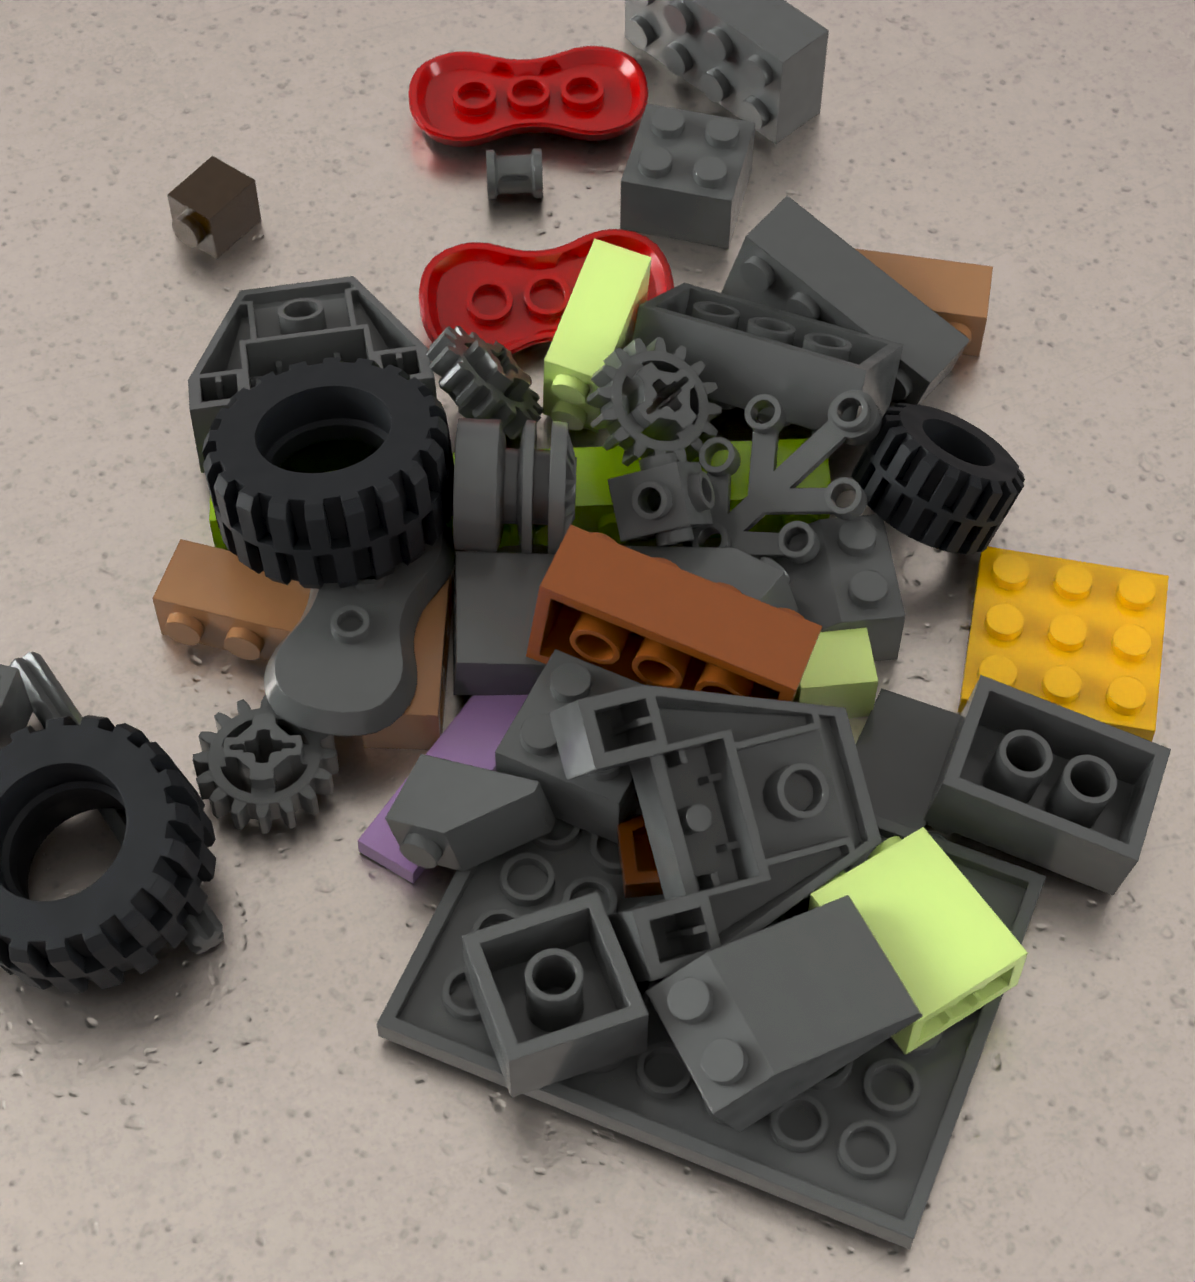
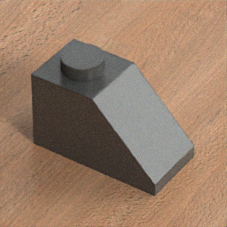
[385,754,556,872]

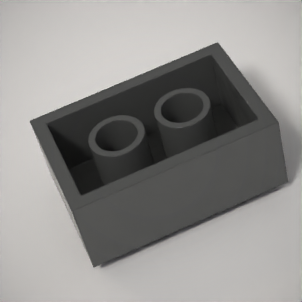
[924,675,1171,895]

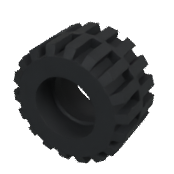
[851,403,1025,555]

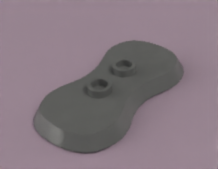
[264,527,456,736]

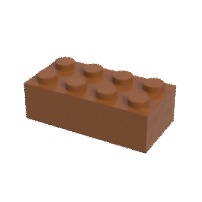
[526,524,823,702]

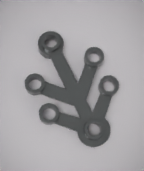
[683,390,883,564]

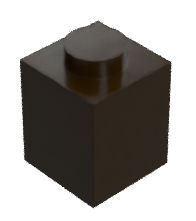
[167,156,261,259]

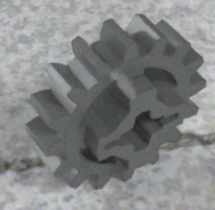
[426,326,544,439]
[587,337,722,467]
[193,695,339,834]

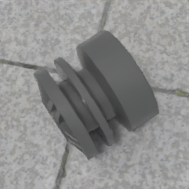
[453,418,577,554]

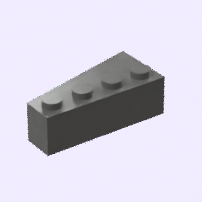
[721,196,970,405]

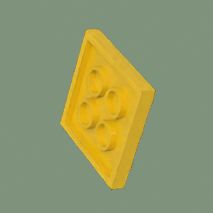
[958,546,1169,742]

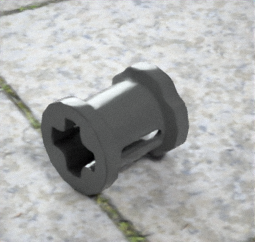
[486,148,543,200]

